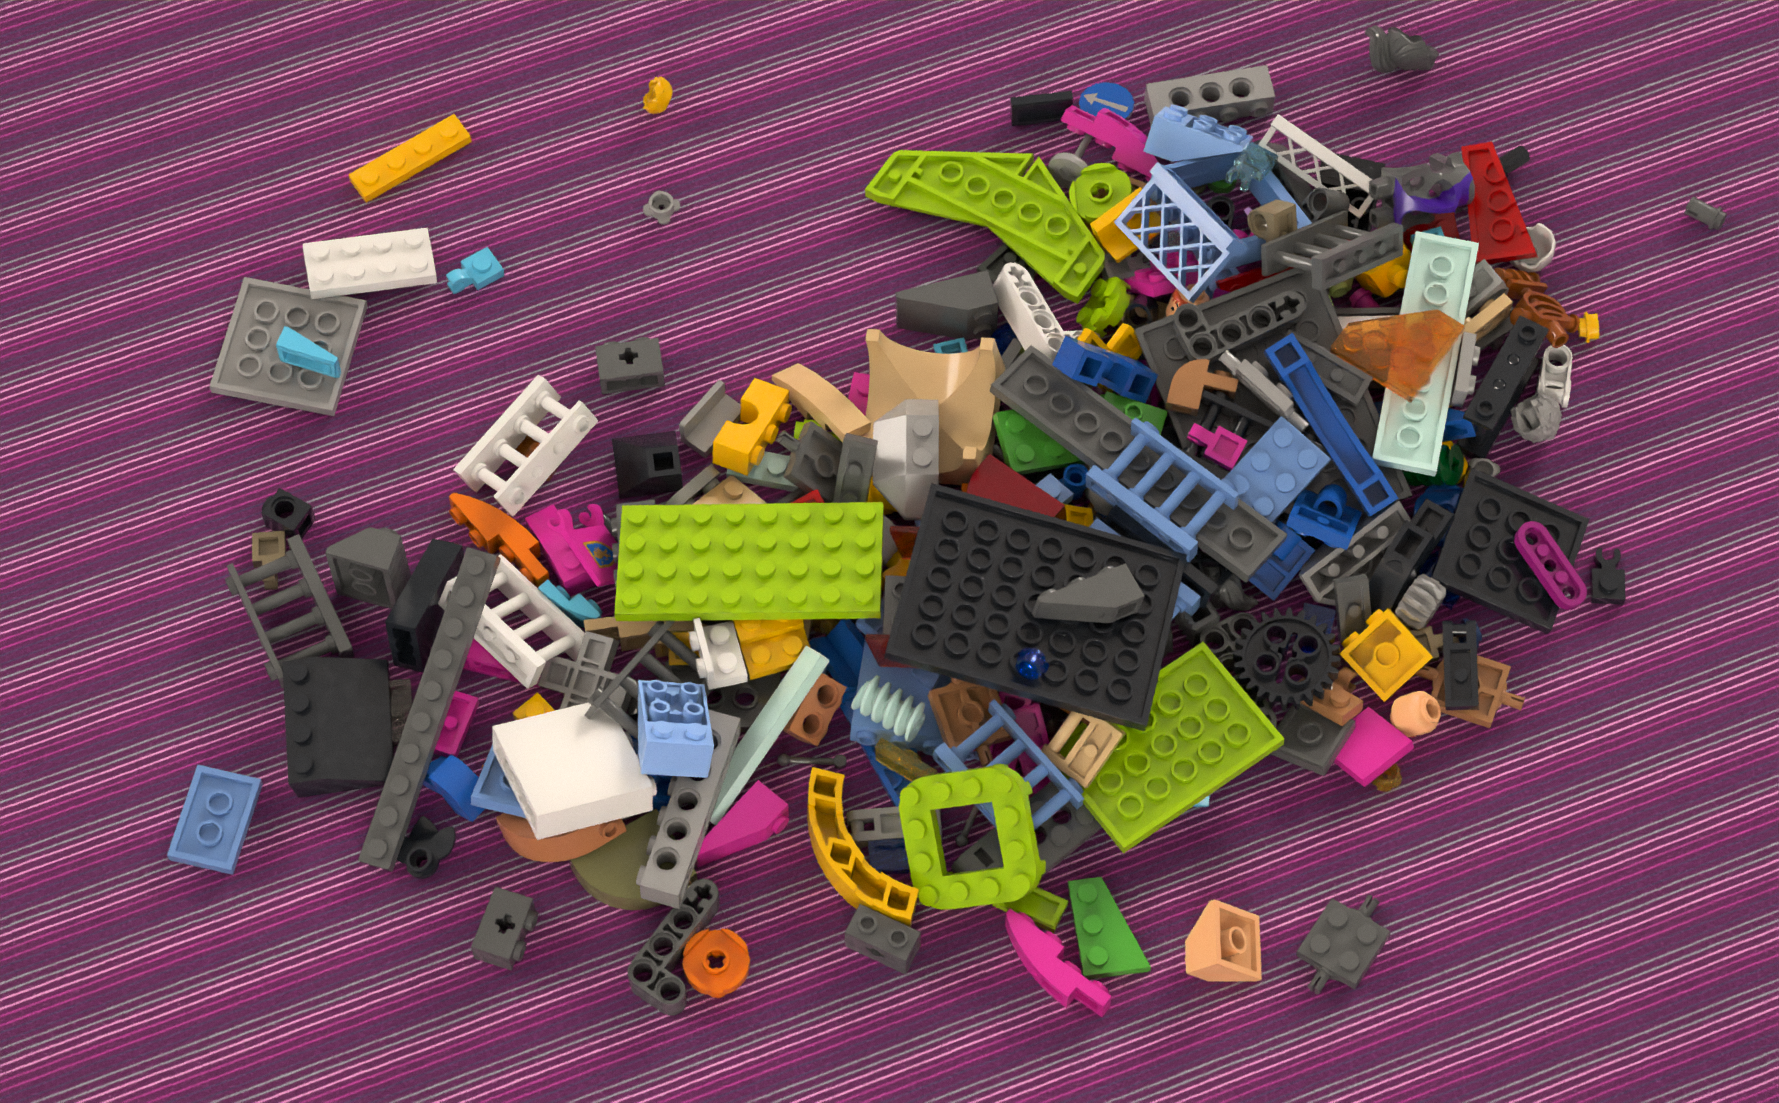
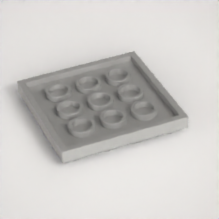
[209,277,367,416]

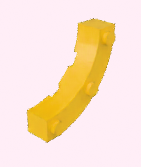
[807,767,919,927]

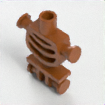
[1494,268,1580,348]

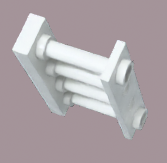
[453,375,598,517]
[438,554,585,689]

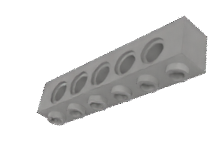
[636,709,741,909]

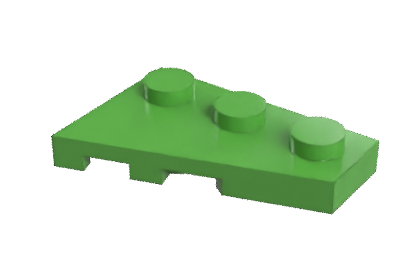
[1068,877,1151,980]

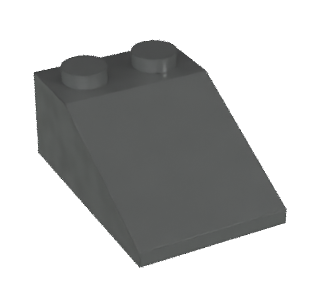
[895,270,998,340]

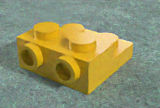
[1339,608,1433,702]
[732,619,810,680]

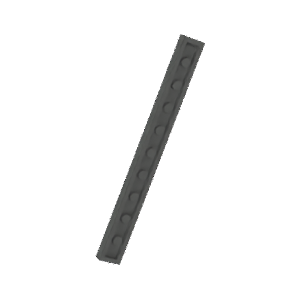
[358,547,501,872]

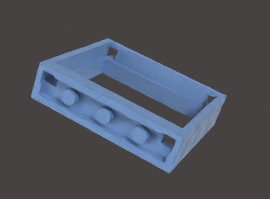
[1150,144,1312,271]

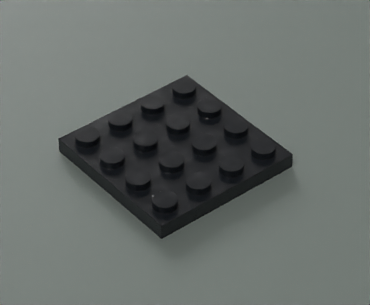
[1430,467,1589,634]

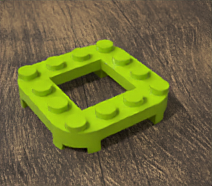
[899,764,1046,910]

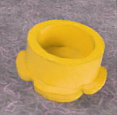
[1578,312,1599,343]

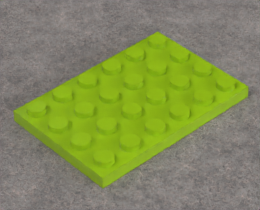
[1057,642,1285,854]

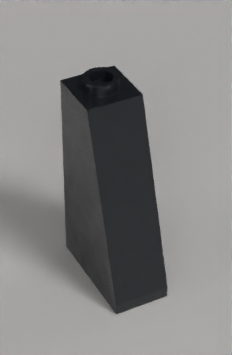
[385,539,464,673]

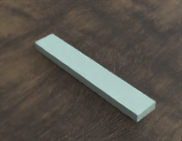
[710,645,830,825]

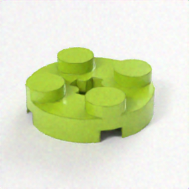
[1069,163,1133,224]
[1076,277,1131,338]

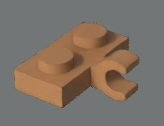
[1298,667,1363,726]

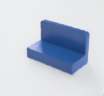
[809,619,865,692]

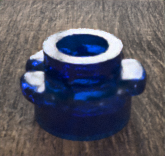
[1016,648,1049,680]

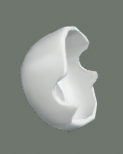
[1510,223,1556,272]

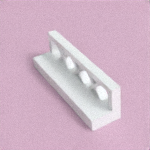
[1257,114,1374,219]

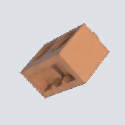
[782,673,847,747]

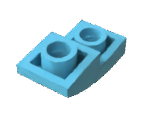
[538,579,602,628]

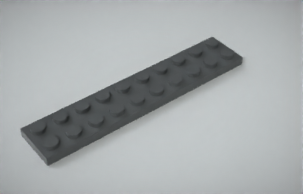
[990,345,1288,583]

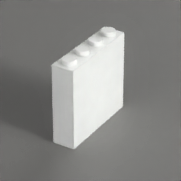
[493,703,657,840]

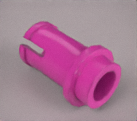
[1349,287,1380,308]

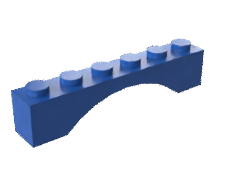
[1264,333,1399,518]

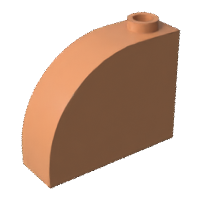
[496,813,627,862]

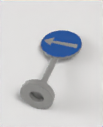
[1048,82,1134,189]

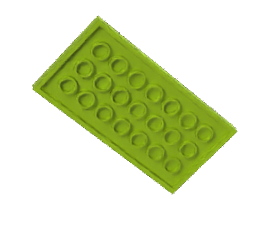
[614,502,884,621]

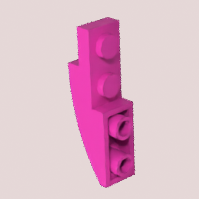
[1061,105,1169,182]
[1005,908,1111,1017]

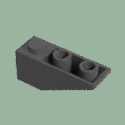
[1032,563,1145,623]

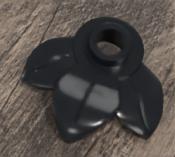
[397,816,456,879]

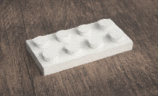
[302,228,437,299]

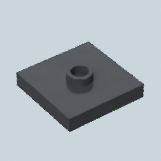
[1270,703,1356,776]

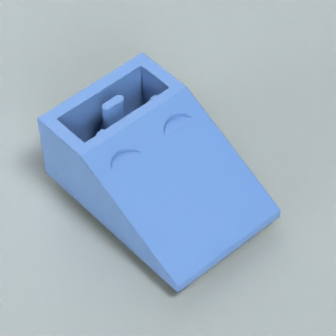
[1143,105,1253,162]
[638,680,714,778]

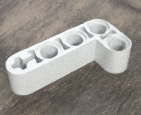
[993,262,1083,361]

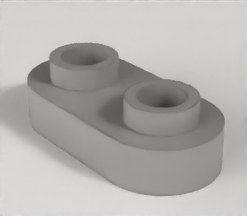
[665,464,721,505]

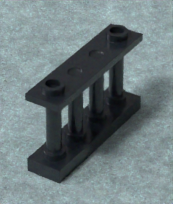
[1456,315,1549,459]
[1178,390,1323,521]

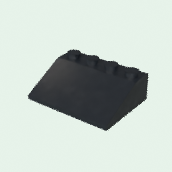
[282,657,394,798]

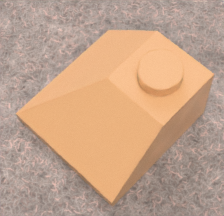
[1185,899,1262,981]

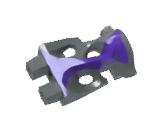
[1369,152,1475,232]

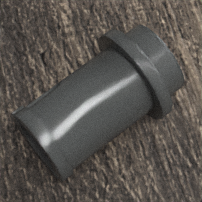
[1684,196,1727,230]

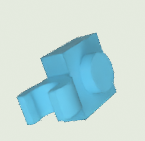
[446,247,504,294]

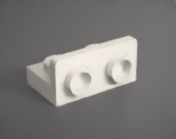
[689,618,748,690]

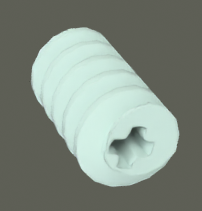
[851,675,925,742]

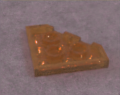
[1330,309,1465,403]

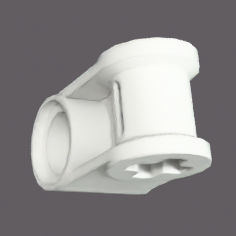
[1535,345,1573,408]

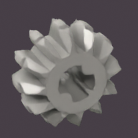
[1395,574,1446,630]

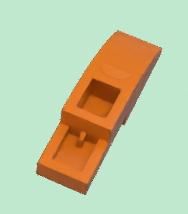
[449,493,550,588]

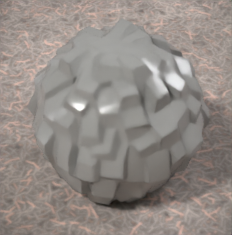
[1511,393,1562,443]

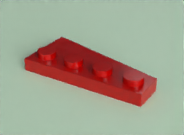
[1461,142,1538,264]

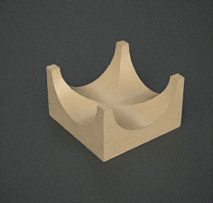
[861,329,1006,485]

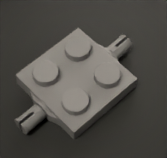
[1219,350,1309,433]

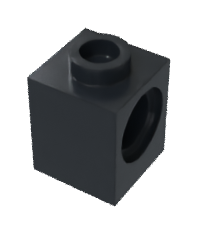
[261,488,316,539]

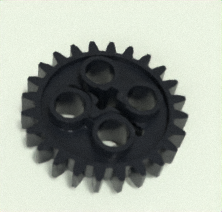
[1233,607,1341,711]

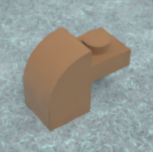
[1166,359,1239,416]

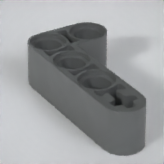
[1252,140,1350,223]
[1173,290,1305,365]
[1199,612,1277,728]
[627,879,720,1016]

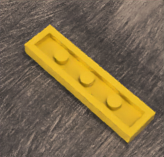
[349,114,472,203]

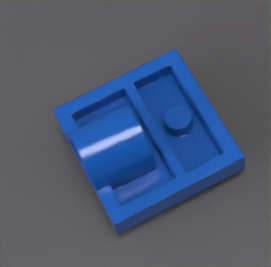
[1285,484,1362,550]
[1249,519,1315,601]

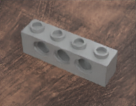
[1145,65,1275,126]

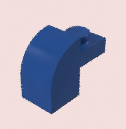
[423,754,486,822]

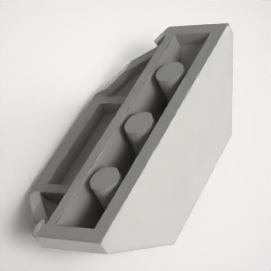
[873,399,939,520]
[1299,500,1411,606]

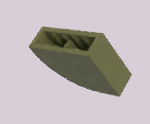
[569,808,698,910]

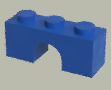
[1052,336,1159,403]

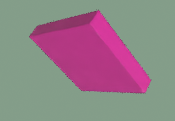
[1334,706,1414,787]

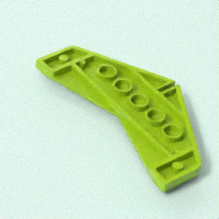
[865,150,1105,304]

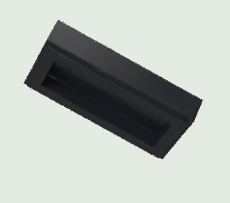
[1010,91,1073,126]

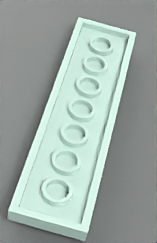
[1372,231,1479,476]

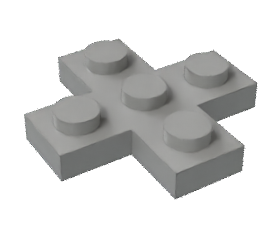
[538,631,637,712]

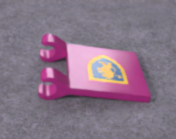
[547,504,618,587]

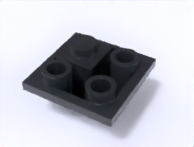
[612,431,683,499]

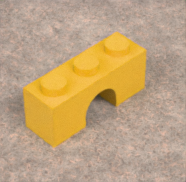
[712,378,792,476]

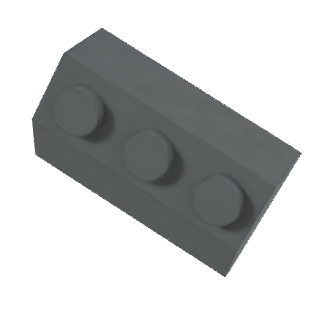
[325,527,411,609]

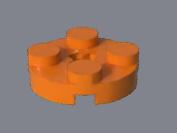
[682,928,750,998]

